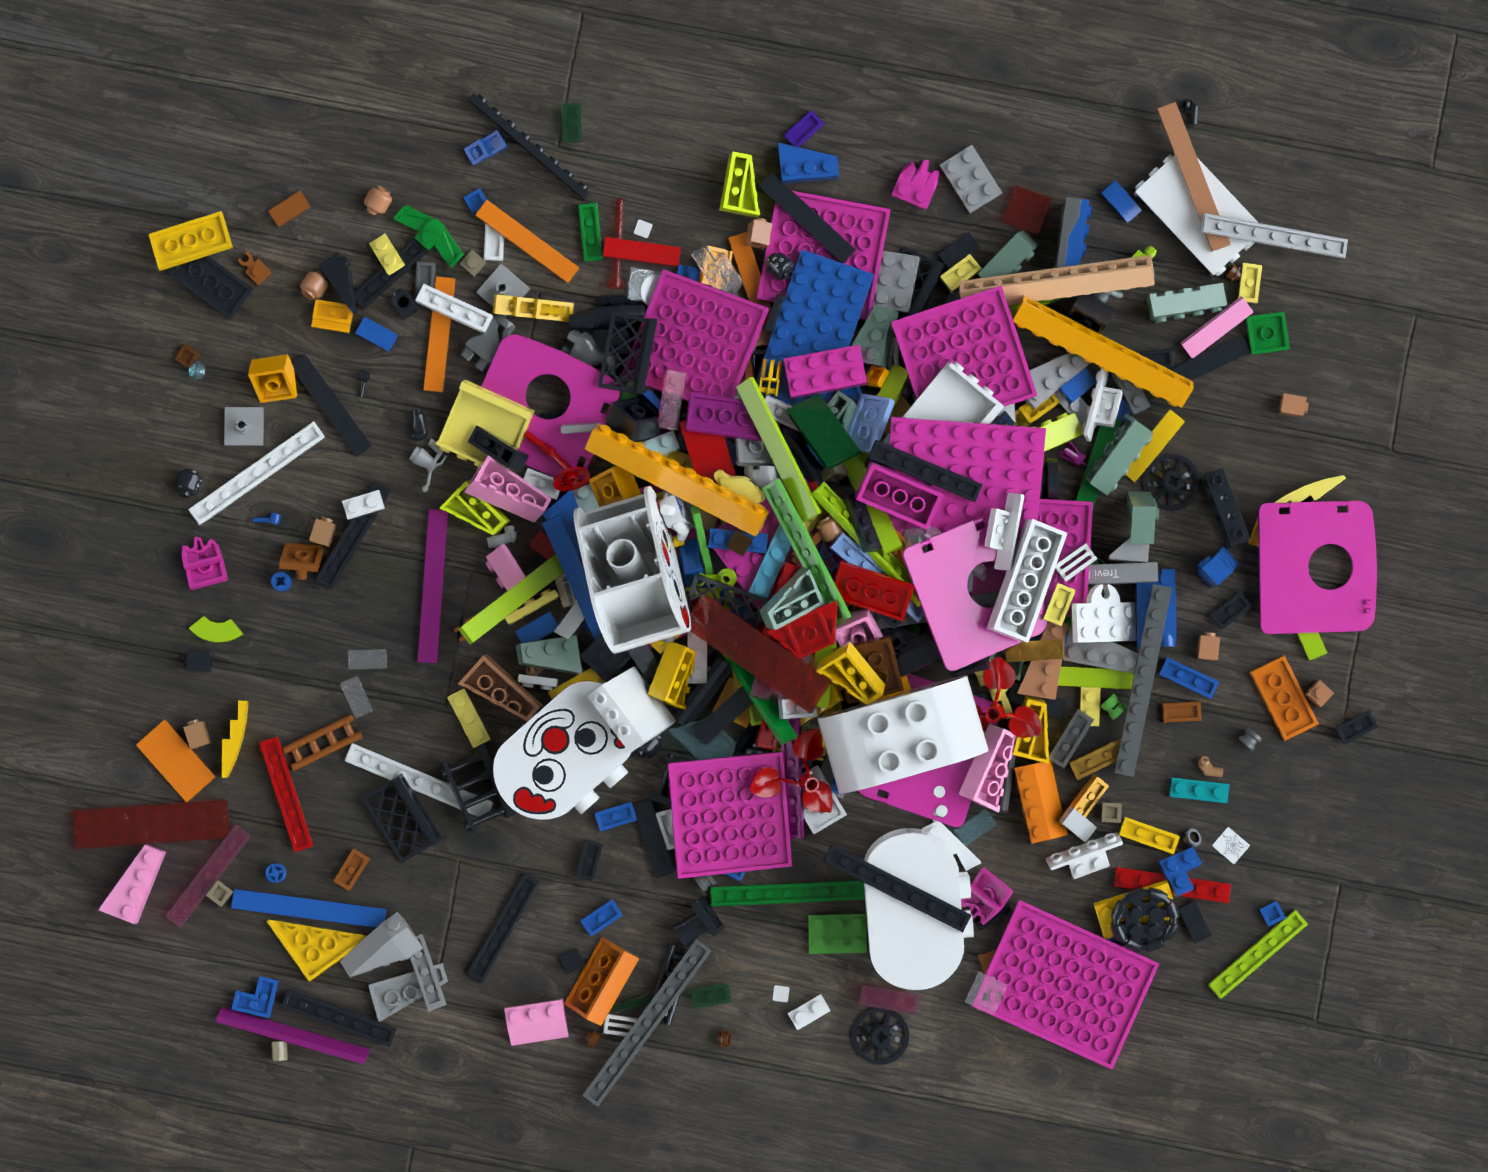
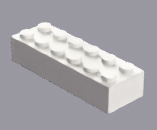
[986,519,1067,642]

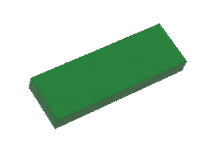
[578,203,603,262]

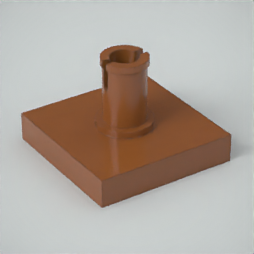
[279,542,323,580]

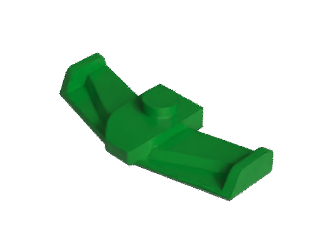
[393,205,464,269]

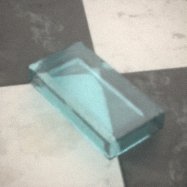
[954,809,997,846]

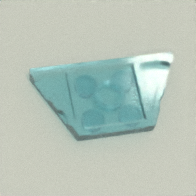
[669,717,736,760]

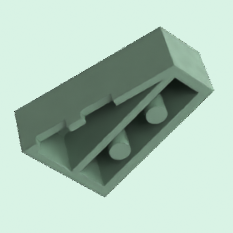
[1127,491,1159,544]

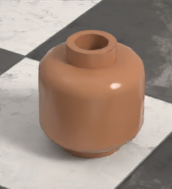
[364,185,392,215]
[300,271,329,300]
[816,514,845,544]

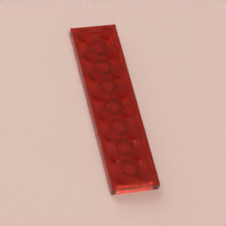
[690,594,832,713]
[73,800,230,849]

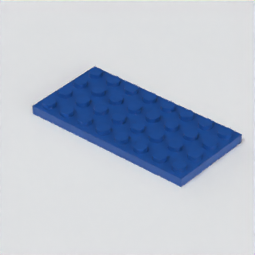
[756,250,874,406]

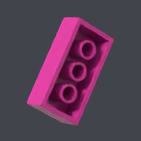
[783,345,867,399]
[855,461,943,530]

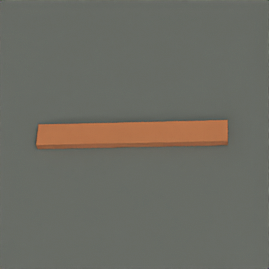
[1157,102,1231,252]

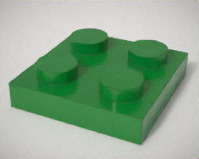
[1246,312,1290,355]

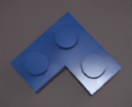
[1158,847,1202,897]
[232,976,279,1018]

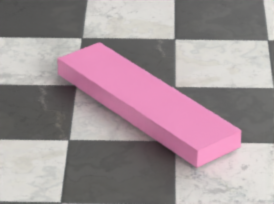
[1181,296,1253,359]

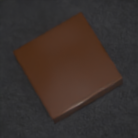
[174,343,201,370]

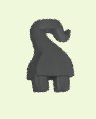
[461,314,516,372]
[561,330,619,377]

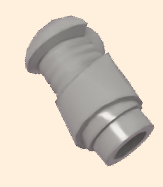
[487,525,517,549]

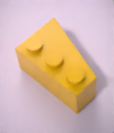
[816,641,885,705]
[647,642,696,710]
[1013,695,1050,764]

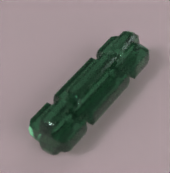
[614,992,651,1013]

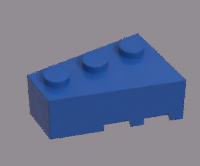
[778,143,839,184]
[542,490,582,559]
[1195,546,1239,588]

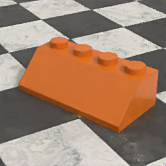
[1014,760,1068,844]
[564,937,639,1026]

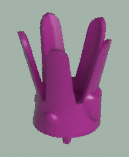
[1058,441,1086,467]

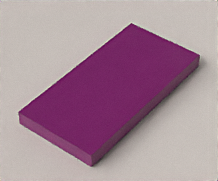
[685,392,762,442]

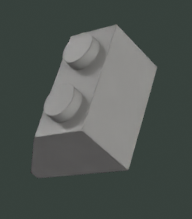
[1106,537,1149,563]

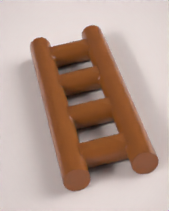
[282,713,363,771]

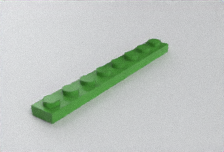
[762,478,852,625]

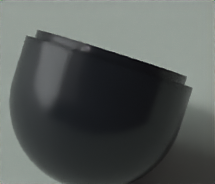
[1181,828,1202,848]

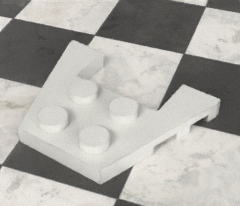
[921,821,981,871]

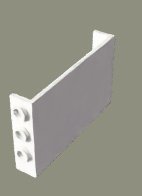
[1133,154,1258,278]
[882,361,1004,445]
[587,666,676,753]

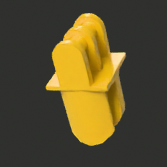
[759,358,782,396]

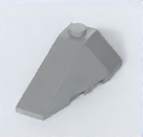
[340,912,423,977]

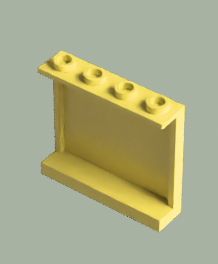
[436,380,535,470]

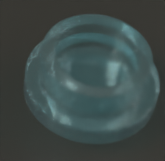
[189,361,205,380]

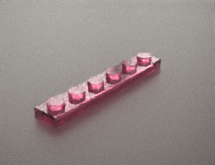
[165,824,252,928]

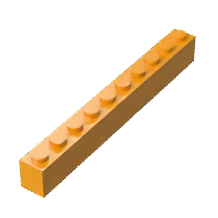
[1013,295,1193,408]
[585,424,770,537]

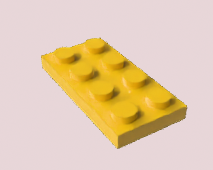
[149,211,233,271]
[1093,880,1173,939]

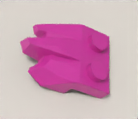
[891,160,940,210]
[182,537,228,590]
[961,868,1014,925]

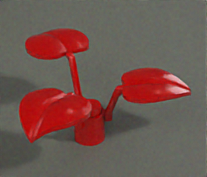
[976,657,1042,738]
[750,728,833,813]

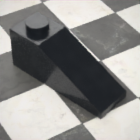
[319,252,357,314]
[468,425,530,472]

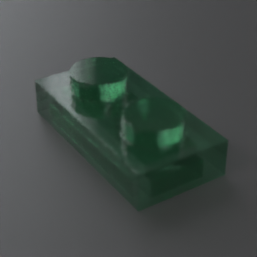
[562,103,582,143]
[691,983,732,1008]

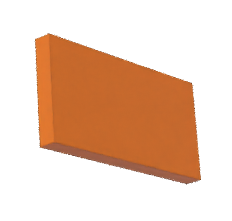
[1249,655,1319,741]
[136,719,216,802]

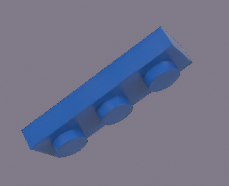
[708,528,768,554]
[1158,657,1219,699]

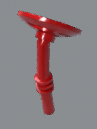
[523,431,590,491]

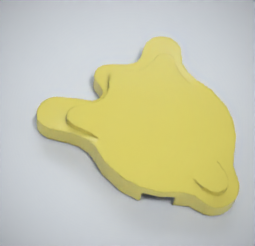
[714,470,766,504]

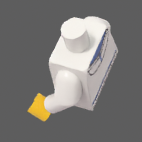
[656,490,695,547]

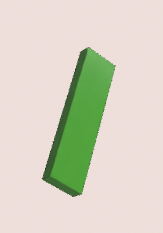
[691,506,714,575]

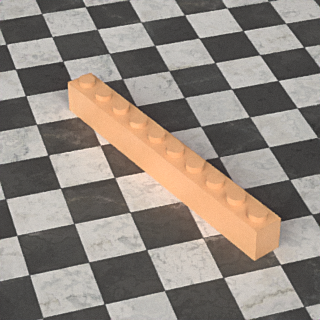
[959,255,1154,305]

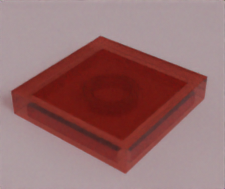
[1002,185,1052,235]

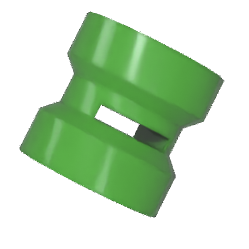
[1100,693,1127,720]

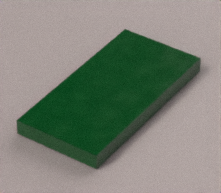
[786,394,860,470]

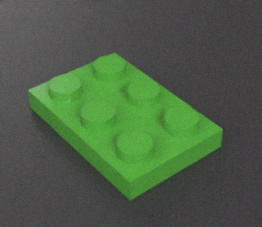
[808,914,867,954]

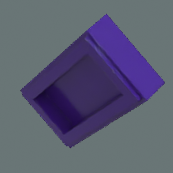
[783,110,824,147]

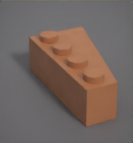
[1016,621,1068,700]
[458,654,544,721]

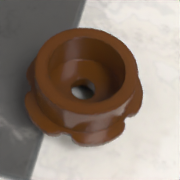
[1224,264,1242,282]
[717,1029,731,1048]
[584,1030,601,1049]

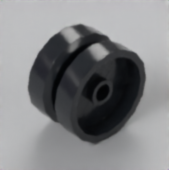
[1040,457,1059,500]

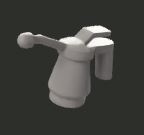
[409,438,447,492]

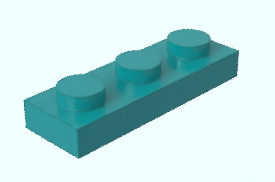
[1169,778,1229,803]

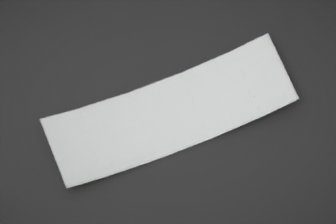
[553,600,584,639]

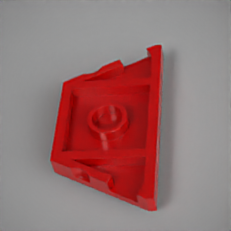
[767,600,837,659]

